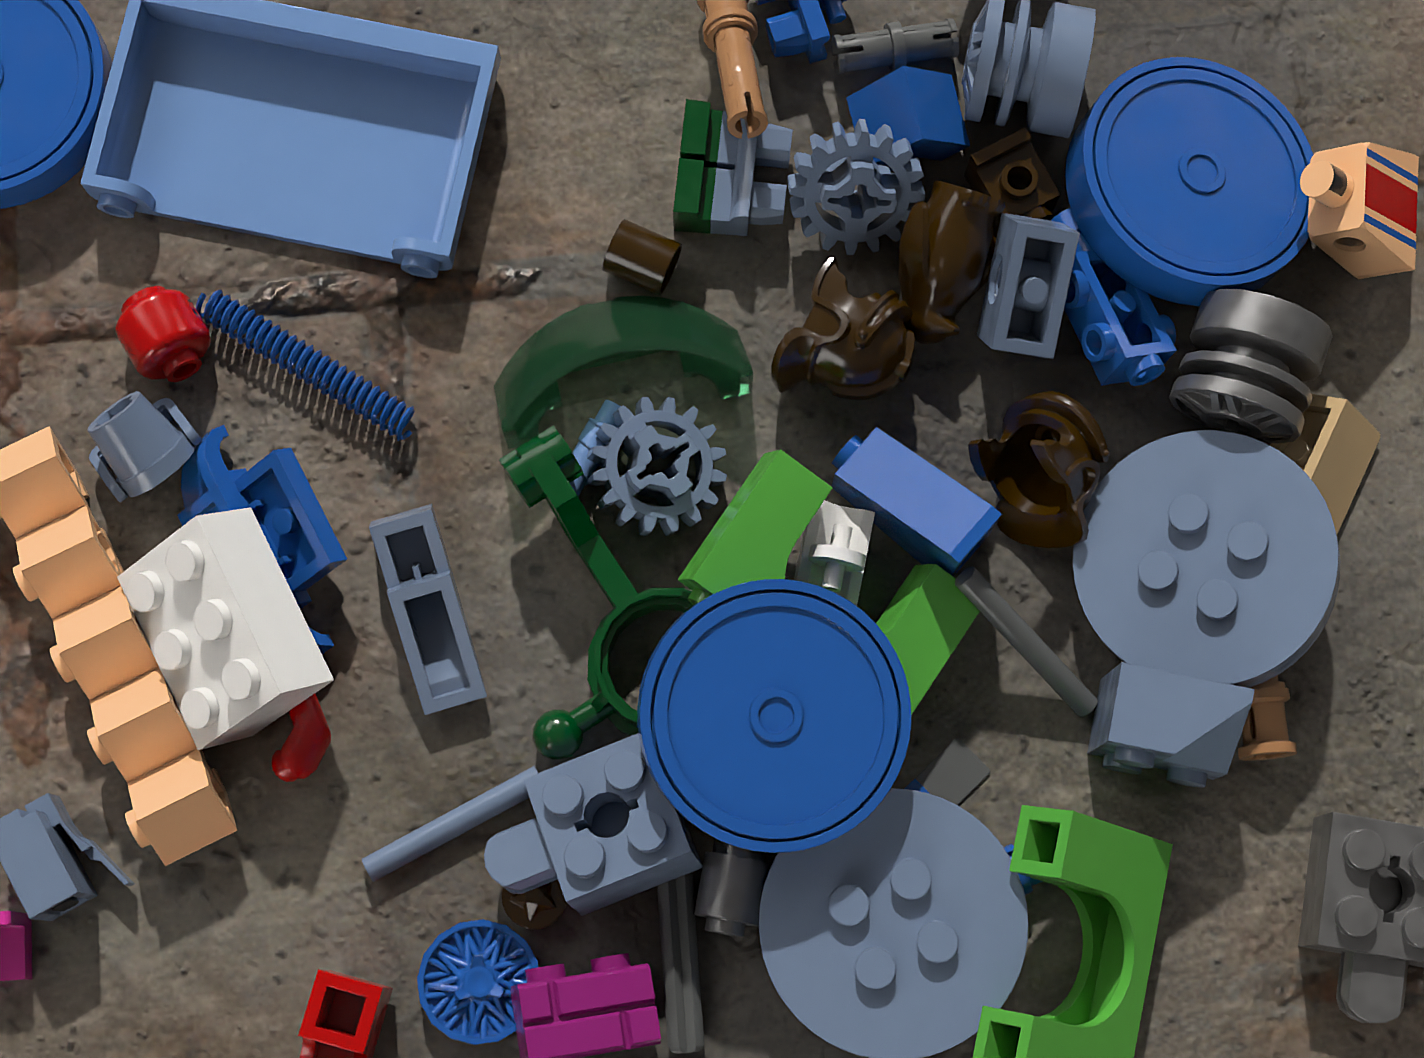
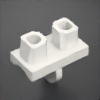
[794,500,875,606]

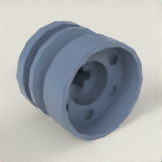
[961,0,1096,138]

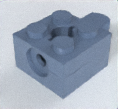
[484,733,703,916]

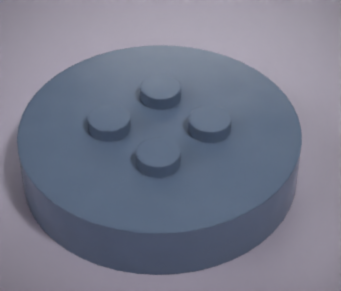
[1073,430,1340,688]
[759,788,1028,1058]

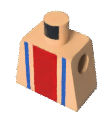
[1300,142,1419,279]

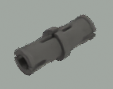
[831,18,959,75]

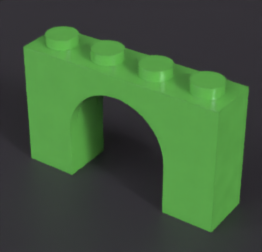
[678,449,980,715]
[972,805,1173,1058]

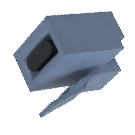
[0,793,135,921]

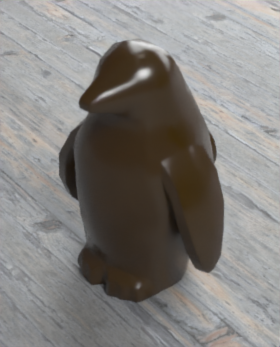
[899,181,1006,344]

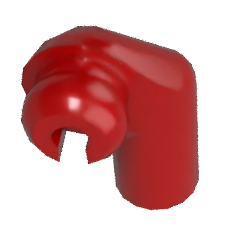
[271,693,331,782]

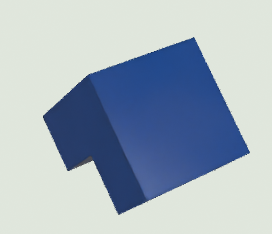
[846,66,970,171]

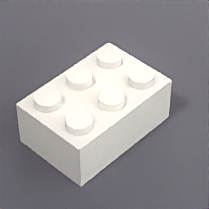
[117,507,334,750]

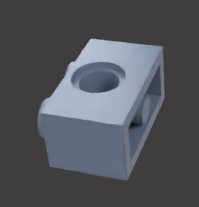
[977,213,1080,359]

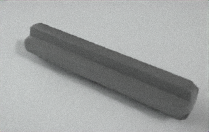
[657,872,704,1054]

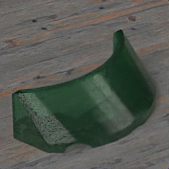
[494,296,753,449]

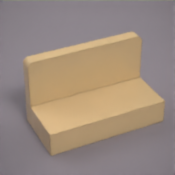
[1270,394,1380,534]

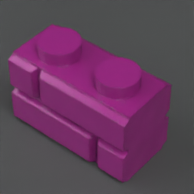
[510,953,661,1058]

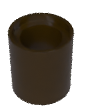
[602,219,682,296]

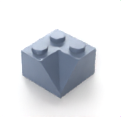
[1087,662,1254,788]

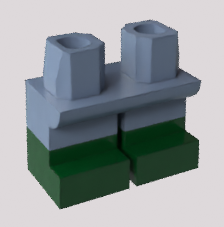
[673,99,793,236]

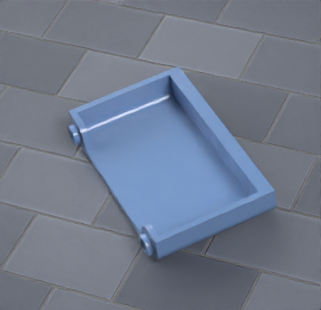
[80,0,501,278]

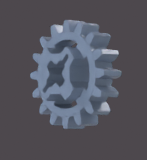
[787,119,925,255]
[587,397,727,536]

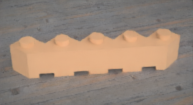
[0,426,237,866]

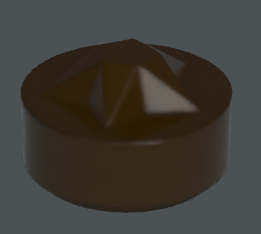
[502,880,568,930]

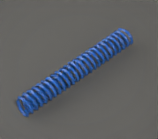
[196,289,415,441]

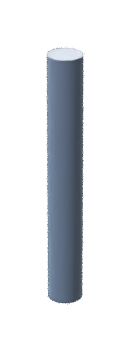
[362,766,538,882]

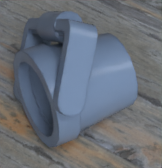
[87,391,203,503]

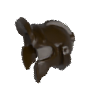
[771,257,915,400]
[968,391,1110,548]

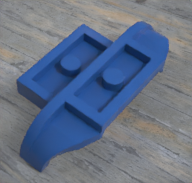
[177,425,347,654]

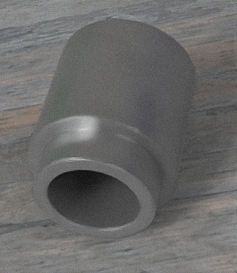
[694,838,770,937]

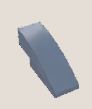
[369,504,487,715]

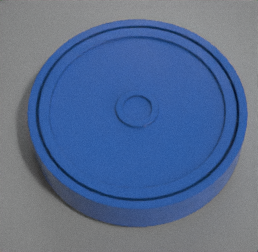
[0,0,112,209]
[1065,57,1313,306]
[637,579,911,853]

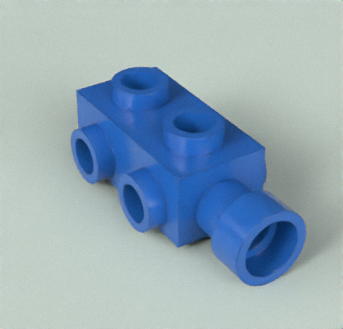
[1051,208,1177,386]

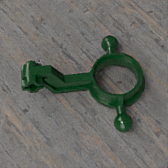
[499,425,793,760]

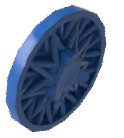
[417,919,538,1045]

